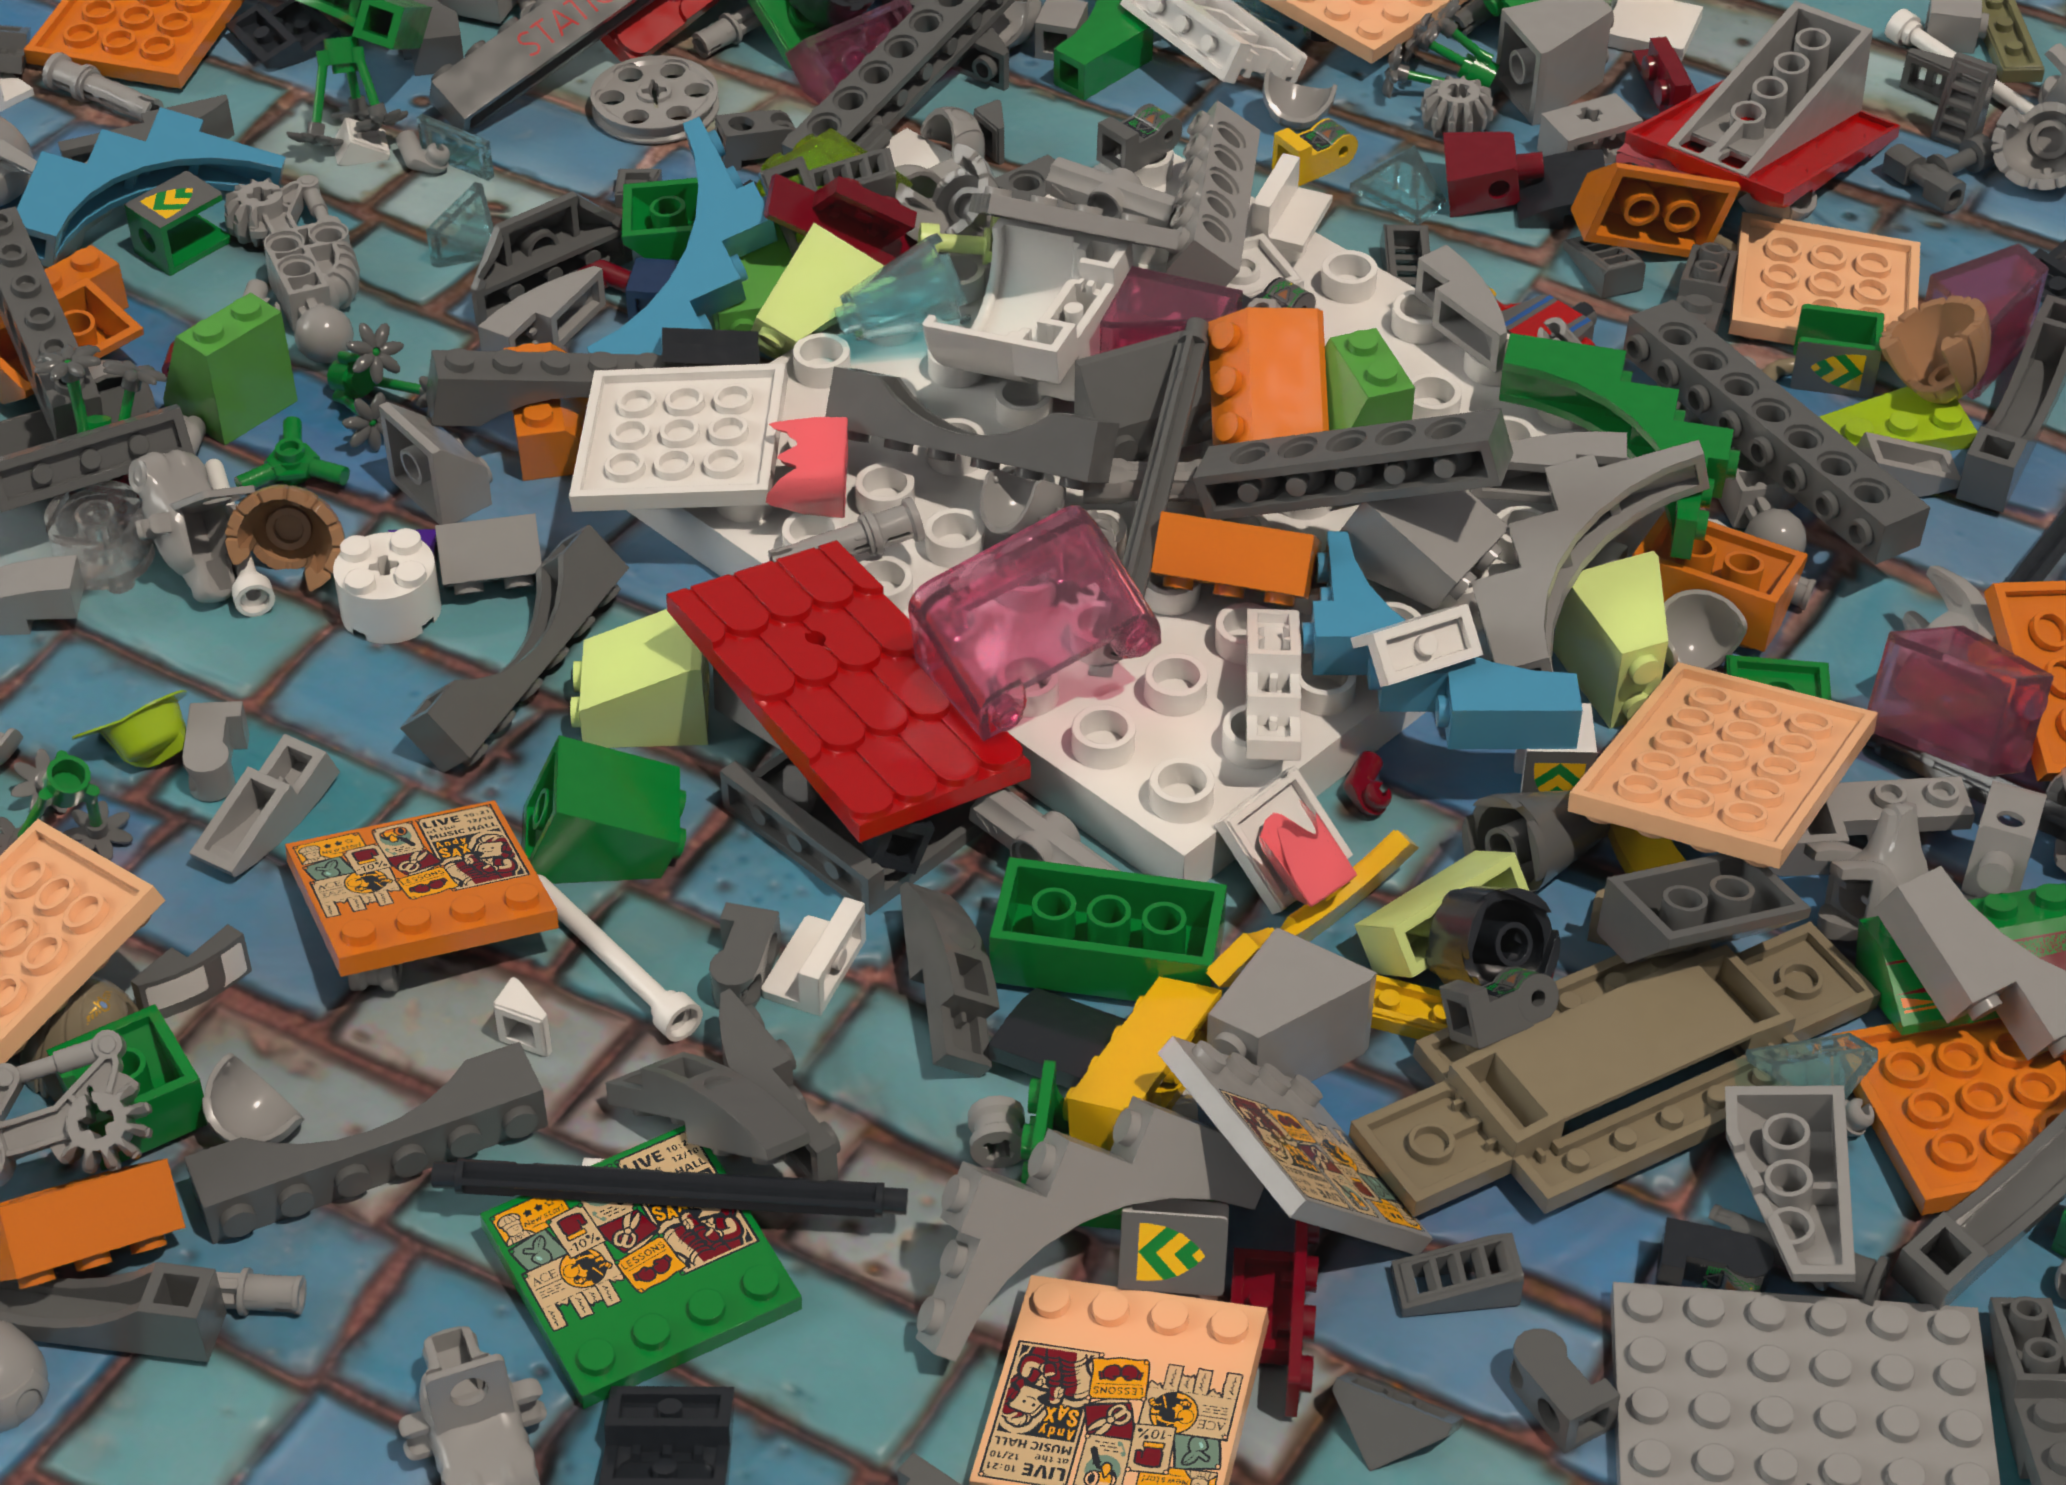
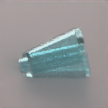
[834,233,971,341]

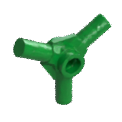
[234,416,350,489]

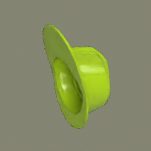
[71,690,187,768]

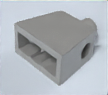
[1961,780,2047,898]

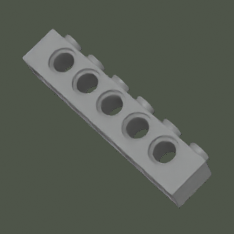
[1166,100,1260,303]

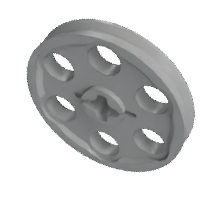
[590,55,719,144]

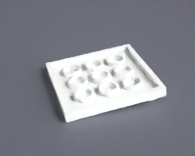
[569,363,788,512]

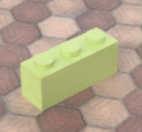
[1355,850,1529,978]

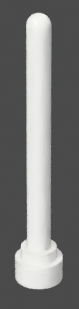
[1885,9,2035,115]
[205,459,275,617]
[537,874,703,1042]

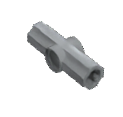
[1045,157,1178,229]
[969,788,1120,871]

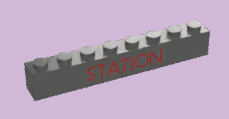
[429,0,655,138]

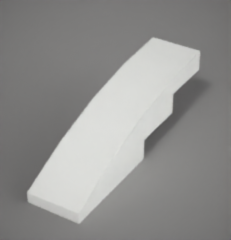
[1246,608,1302,761]

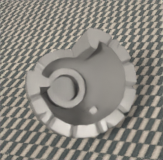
[1991,101,2066,190]
[896,144,998,241]

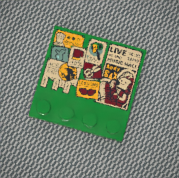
[480,1125,802,1409]

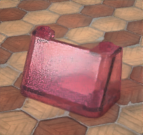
[908,505,1161,741]

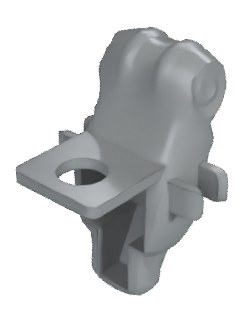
[129,449,255,603]
[398,1326,547,1485]

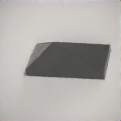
[1332,1372,1464,1471]

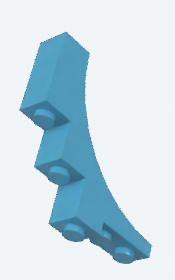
[17,107,286,267]
[587,116,778,355]
[1301,531,1583,749]

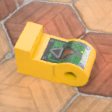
[1271,118,1358,187]

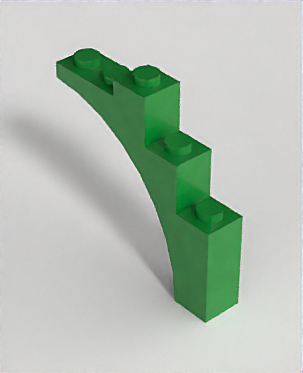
[295,0,432,50]
[1054,0,1153,101]
[1499,333,1740,560]

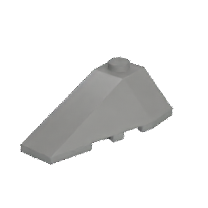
[1725,1085,1856,1282]

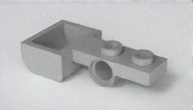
[1768,776,1975,877]

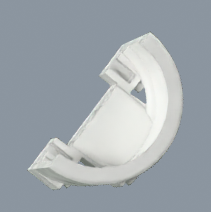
[922,218,1134,401]

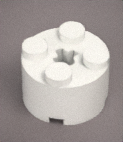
[333,528,441,644]

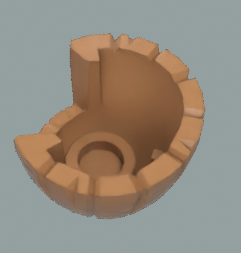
[1879,296,1991,404]
[225,484,345,591]

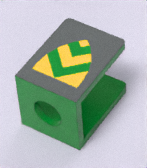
[124,171,231,276]
[1790,304,1884,399]

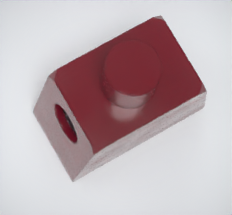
[1443,132,1545,217]

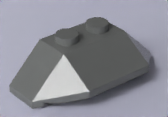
[471,191,633,326]

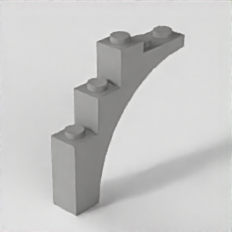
[1471,440,1710,672]
[1874,866,2066,1061]
[916,1096,1264,1362]

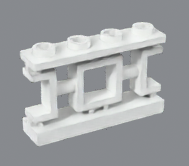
[1120,0,1307,84]

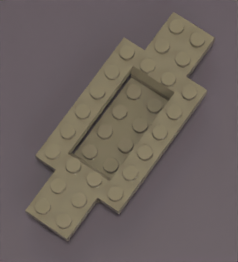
[1349,921,1881,1217]

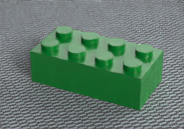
[989,857,1227,1001]

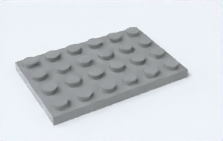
[1610,1282,2000,1485]

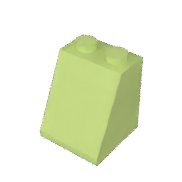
[751,223,895,359]
[1553,551,1668,729]
[570,609,710,748]

